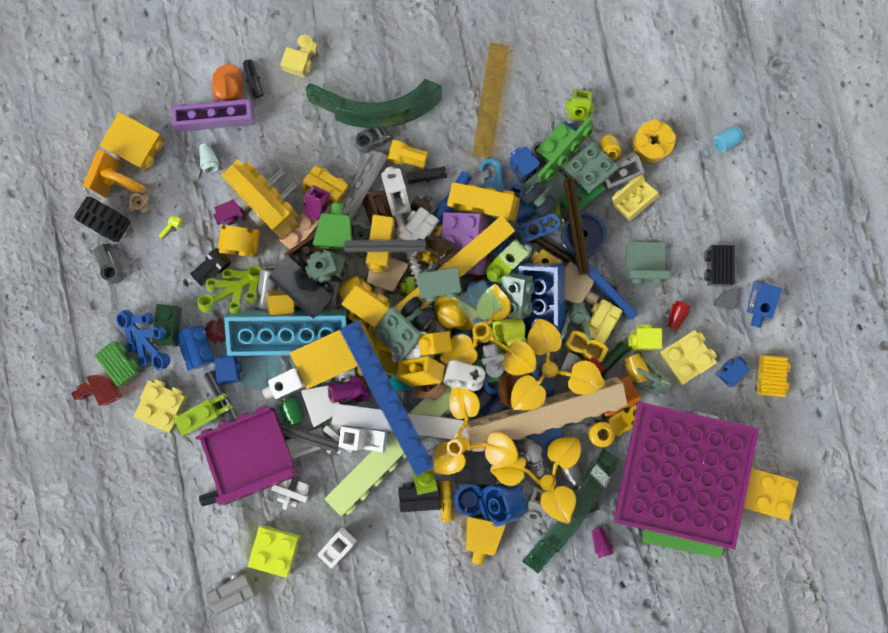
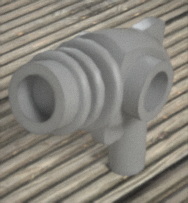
[512,438,545,477]

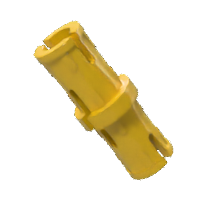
[439,481,454,522]

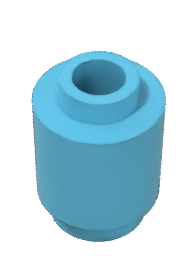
[713,126,744,153]

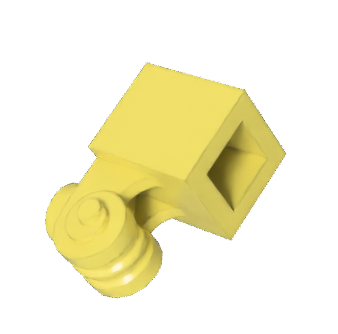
[280,34,318,78]

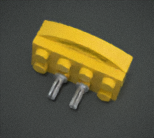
[220,159,299,240]

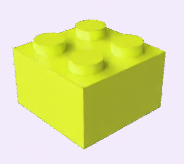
[247,525,301,578]

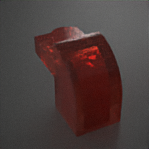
[71,375,123,406]

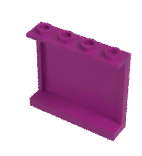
[195,405,298,506]

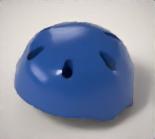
[454,484,484,516]

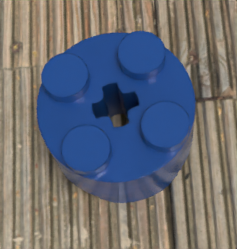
[480,483,528,527]

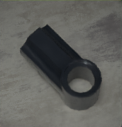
[190,248,231,287]

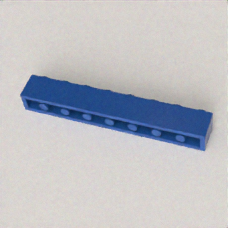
[340,320,435,476]

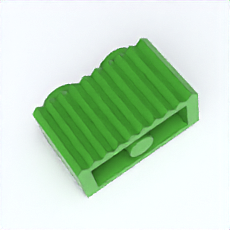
[94,341,141,387]

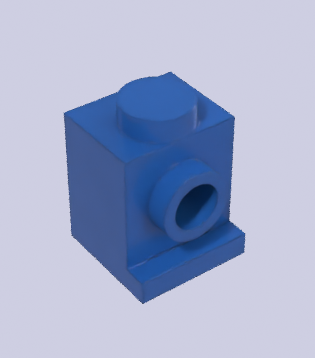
[715,356,750,387]

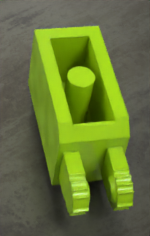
[173,393,233,436]

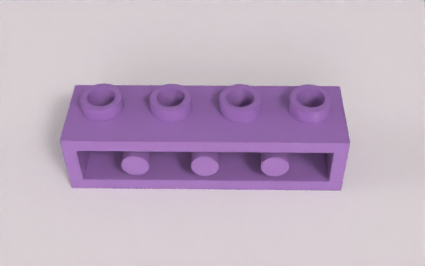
[171,99,255,132]

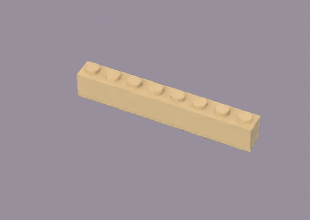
[465,377,627,452]

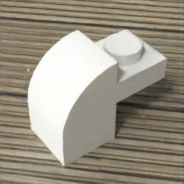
[339,426,388,452]
[317,527,357,569]

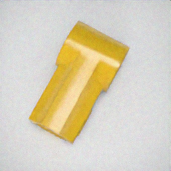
[387,140,428,169]

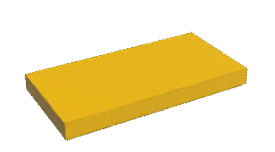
[290,319,380,389]

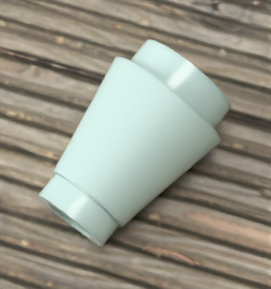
[199,143,220,174]

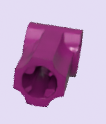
[327,376,370,403]

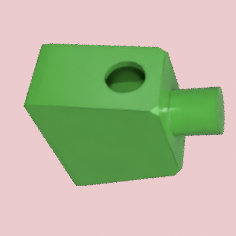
[313,203,353,250]

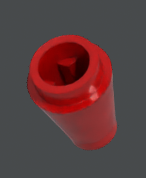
[667,300,691,330]

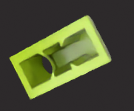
[485,239,530,284]

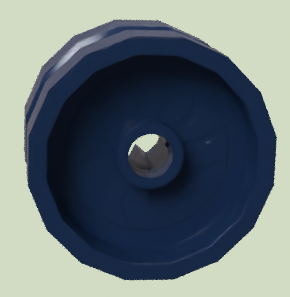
[560,212,607,258]

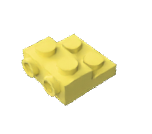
[659,330,717,385]
[133,379,188,433]

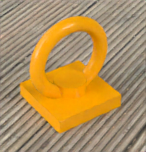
[82,149,146,198]

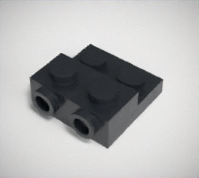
[455,449,498,484]

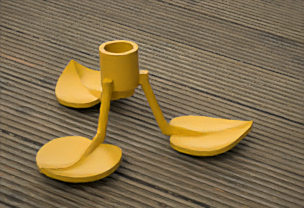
[440,284,536,375]
[511,319,605,410]
[433,387,518,474]
[490,437,581,523]

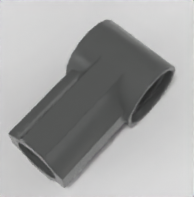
[93,243,124,284]

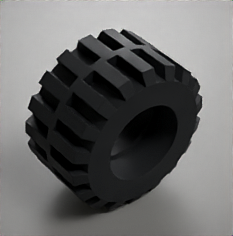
[74,196,131,242]

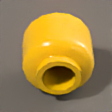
[588,421,615,448]

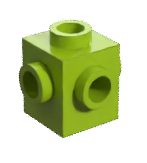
[565,88,594,122]

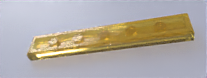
[472,43,509,158]

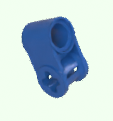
[507,184,536,224]

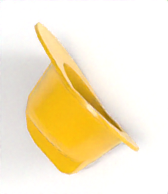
[435,295,478,331]

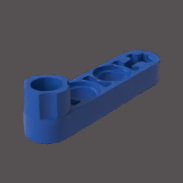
[493,213,562,253]

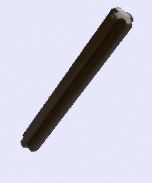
[564,178,590,275]

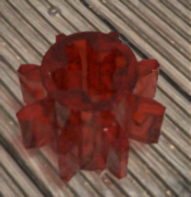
[205,318,226,344]

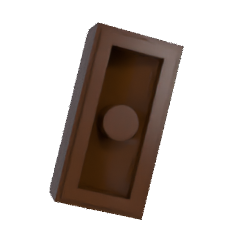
[362,190,396,227]

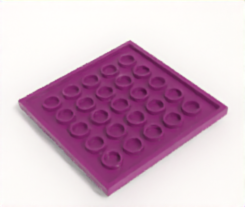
[613,402,759,550]

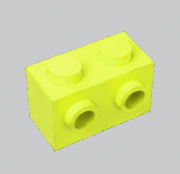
[627,325,662,351]

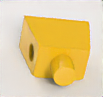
[466,516,505,565]

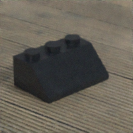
[268,251,334,319]

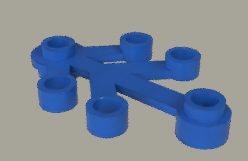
[116,310,171,370]

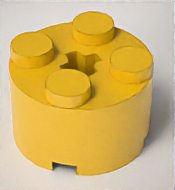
[632,119,676,164]
[218,225,260,257]

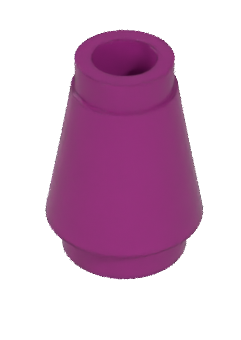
[592,527,614,558]

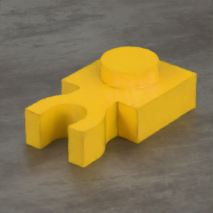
[605,405,637,437]

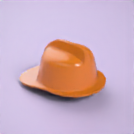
[212,64,244,102]

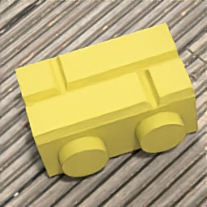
[580,299,623,344]

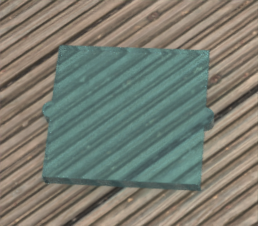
[456,280,503,326]
[241,355,280,390]

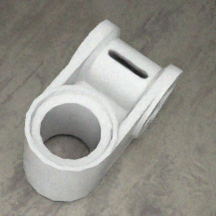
[444,361,485,391]

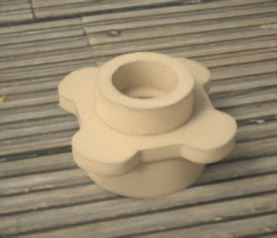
[128,193,150,213]

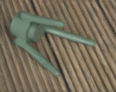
[560,303,592,341]
[632,352,672,395]

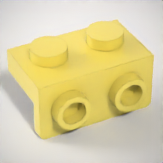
[612,175,659,221]

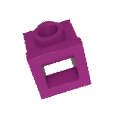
[303,185,331,221]
[213,199,247,226]

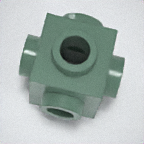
[305,251,338,283]

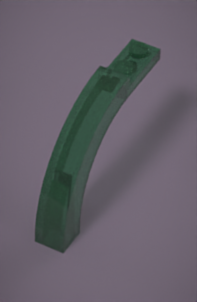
[306,79,442,128]
[522,448,619,573]

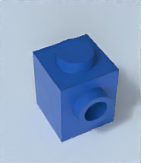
[214,354,242,386]

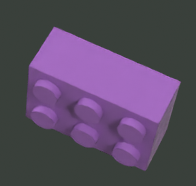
[439,213,489,275]

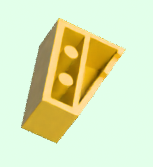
[447,182,521,222]

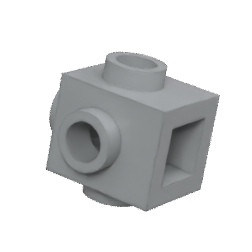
[523,487,549,524]

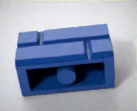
[509,146,540,183]
[176,325,214,371]

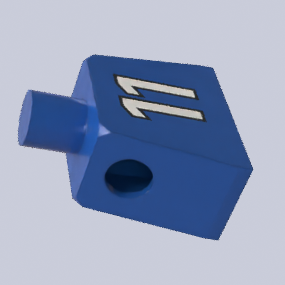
[747,282,782,328]

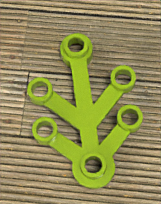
[197,265,261,314]

